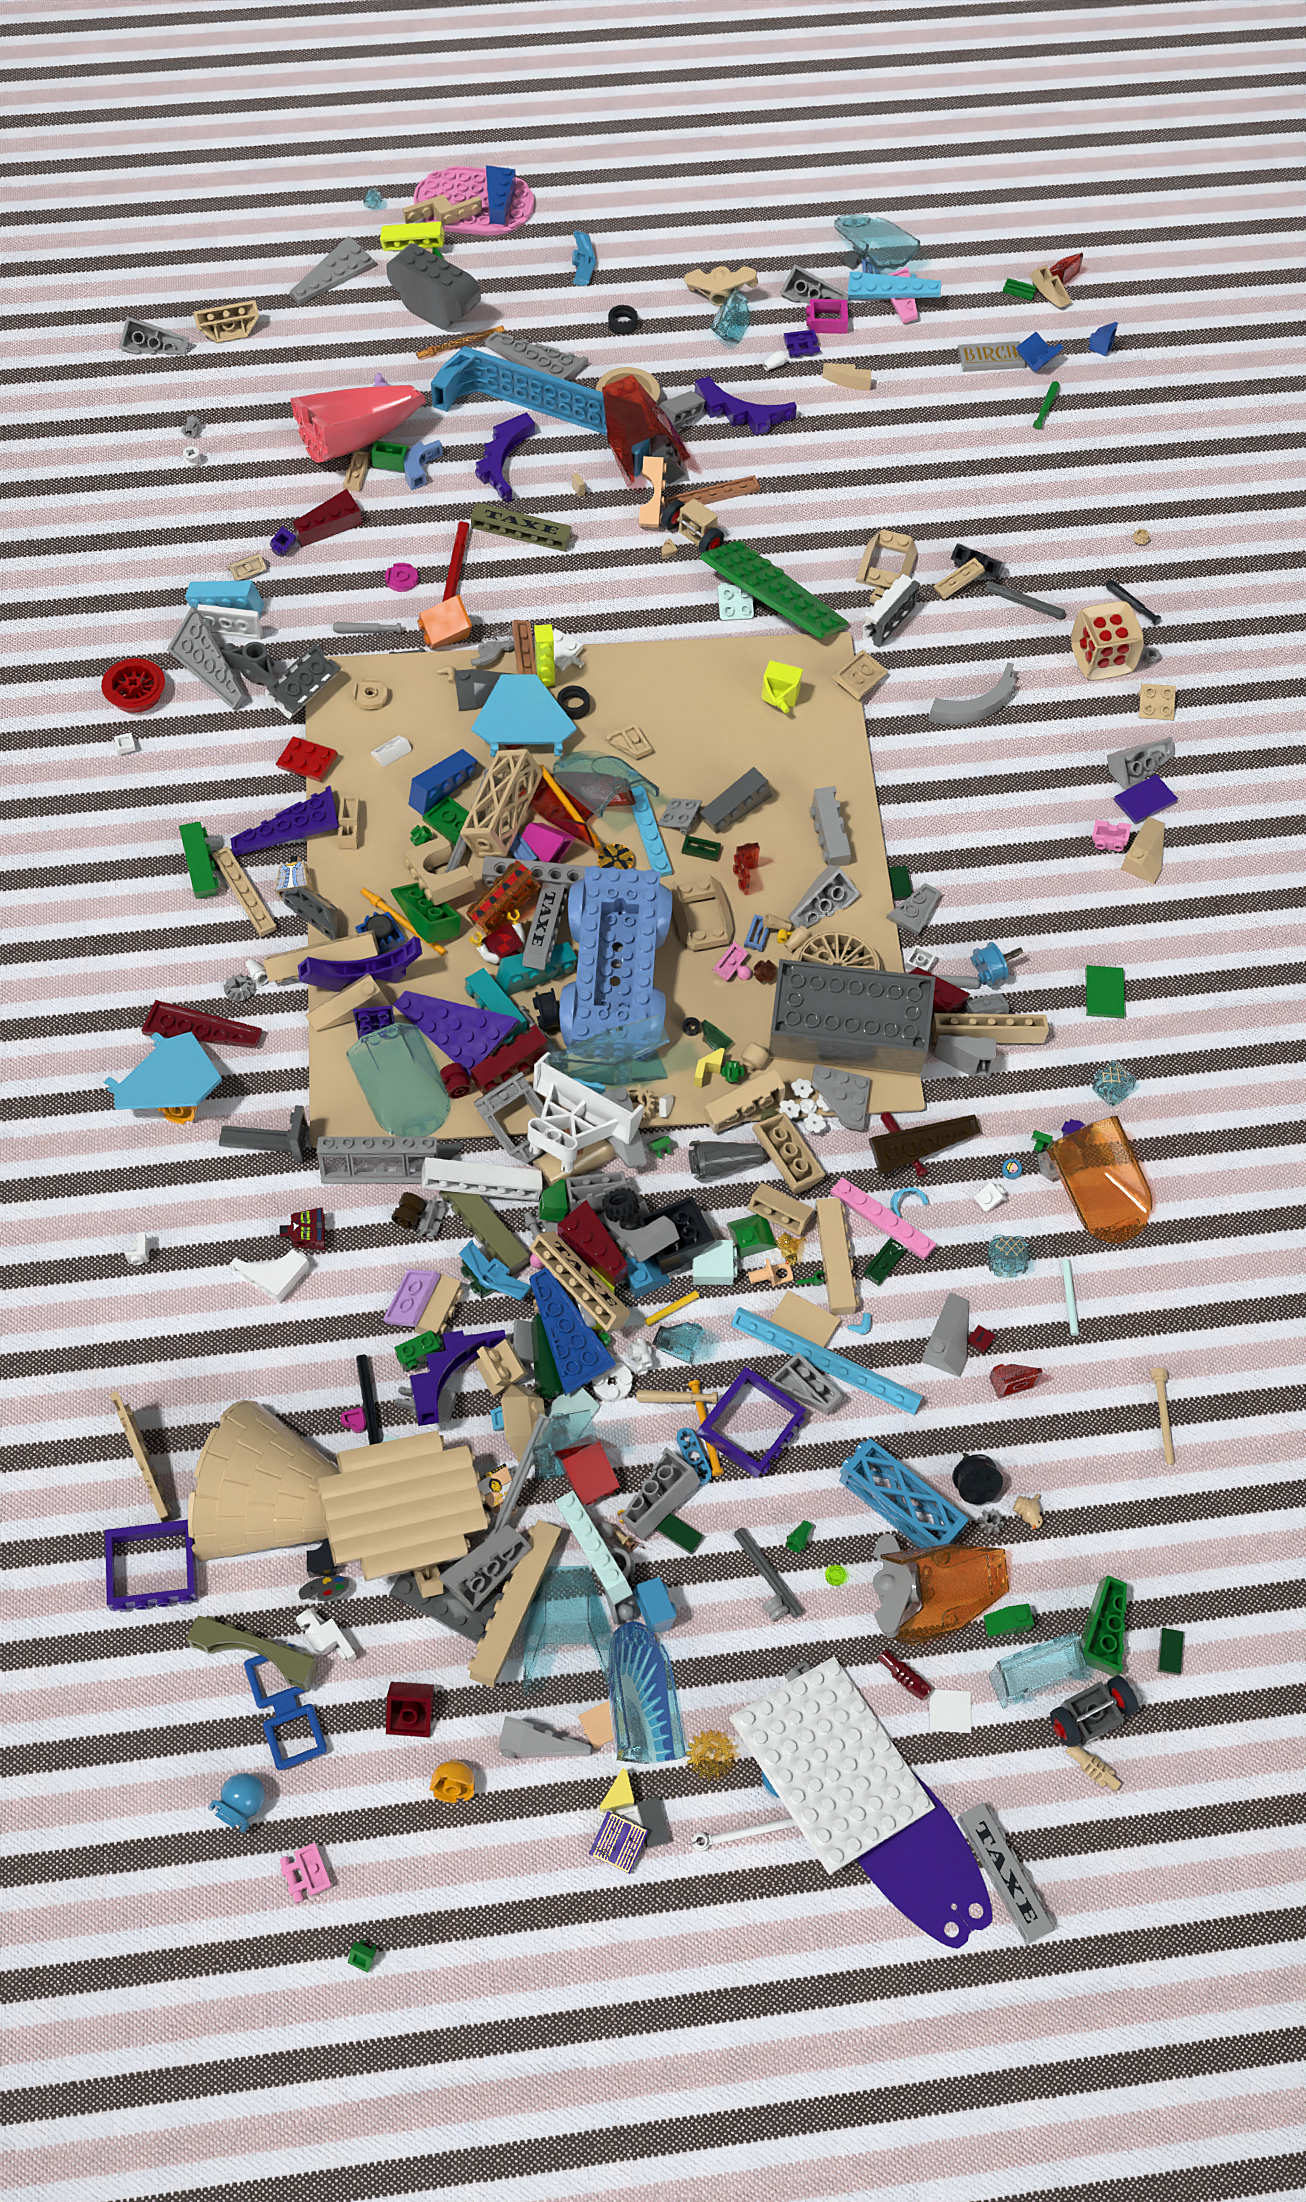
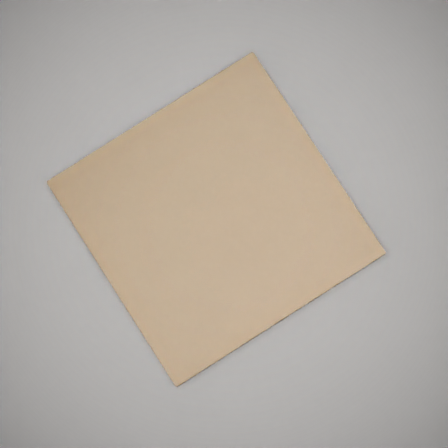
[306,632,925,1148]

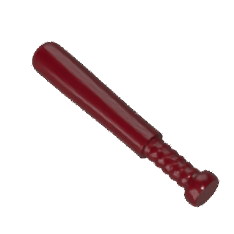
[880,1112,928,1178]

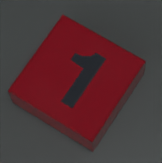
[967,1325,995,1353]

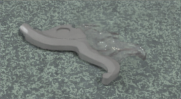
[471,627,535,666]

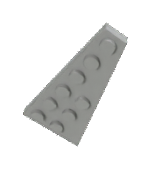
[290,236,376,305]
[167,606,246,710]

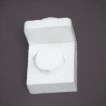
[125,1232,149,1265]

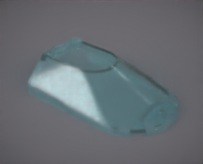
[834,214,920,271]
[553,750,659,818]
[346,1023,450,1137]

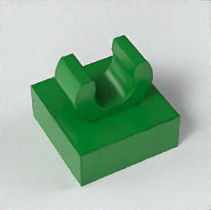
[1031,1130,1053,1153]
[647,1136,671,1158]
[348,1939,376,1973]

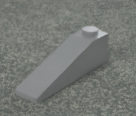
[788,865,860,928]
[594,1087,647,1169]
[921,1293,968,1377]

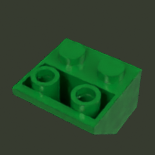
[371,441,412,472]

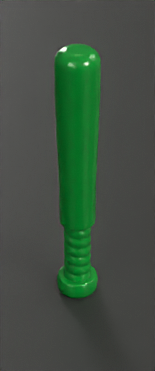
[1033,381,1060,429]

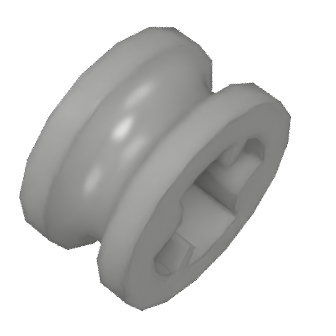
[1143,647,1160,665]

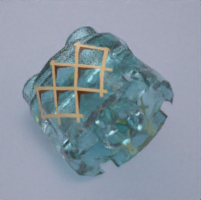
[1092,1060,1136,1106]
[988,1234,1028,1278]

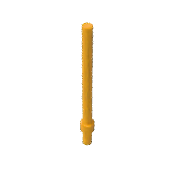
[360,888,447,956]

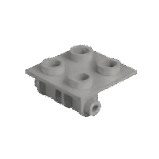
[657,798,702,835]

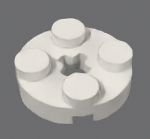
[592,1360,633,1402]

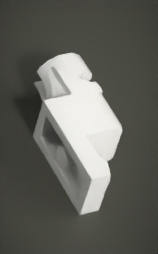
[296,1608,357,1664]

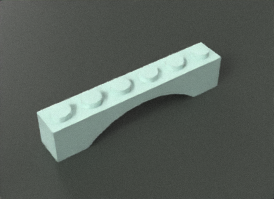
[555,1490,633,1605]

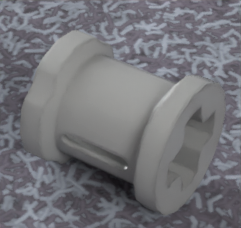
[181,416,201,438]

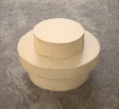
[1133,529,1150,544]

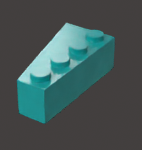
[495,942,578,997]

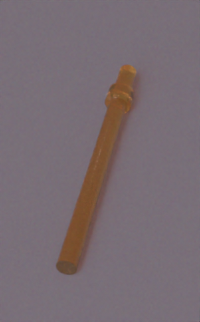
[416,325,505,359]

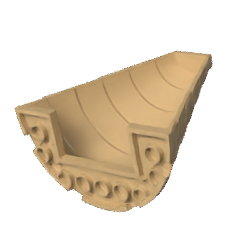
[188,1400,340,1562]

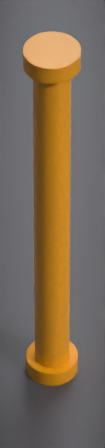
[688,1380,724,1476]

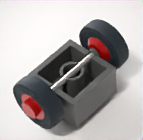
[1050,1675,1139,1747]

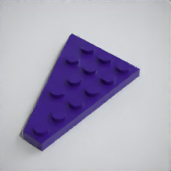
[393,991,520,1077]

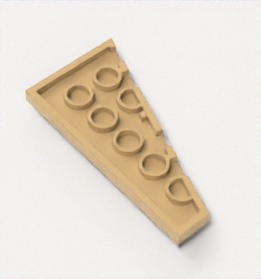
[110,1391,172,1523]

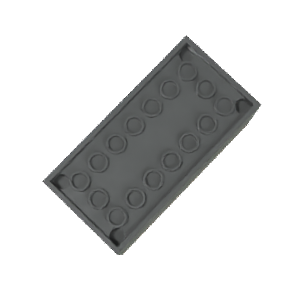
[769,959,936,1076]

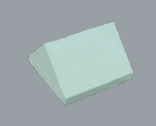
[545,1387,600,1439]

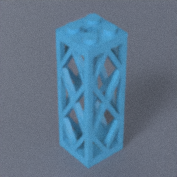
[839,1438,969,1562]

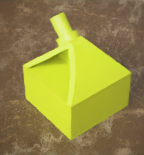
[761,660,803,713]

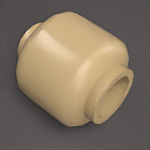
[741,1041,769,1070]

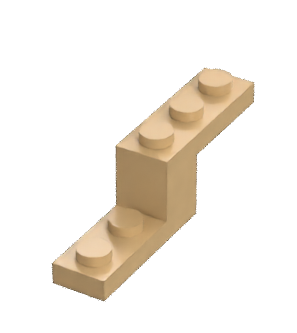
[402,194,482,226]

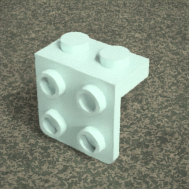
[716,583,754,620]

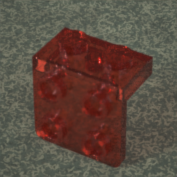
[733,842,760,895]

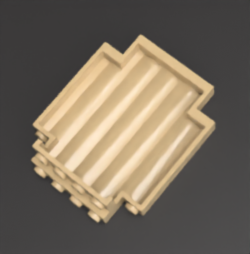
[316,1430,490,1582]

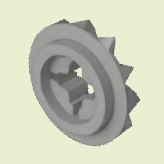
[224,973,254,1001]

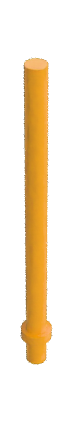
[539,764,602,850]

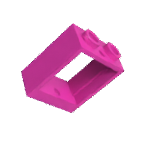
[806,299,848,334]

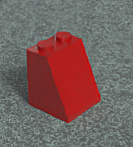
[554,1435,620,1506]

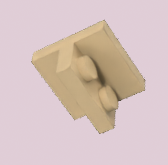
[474,1339,528,1397]

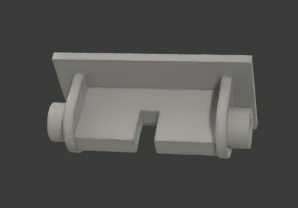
[418,1196,446,1239]

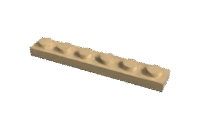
[211,846,277,937]

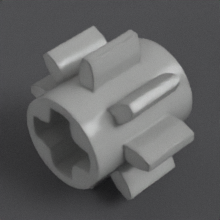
[977,1508,1004,1536]

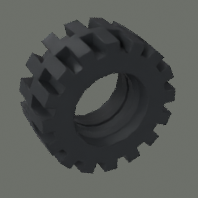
[602,1188,640,1222]

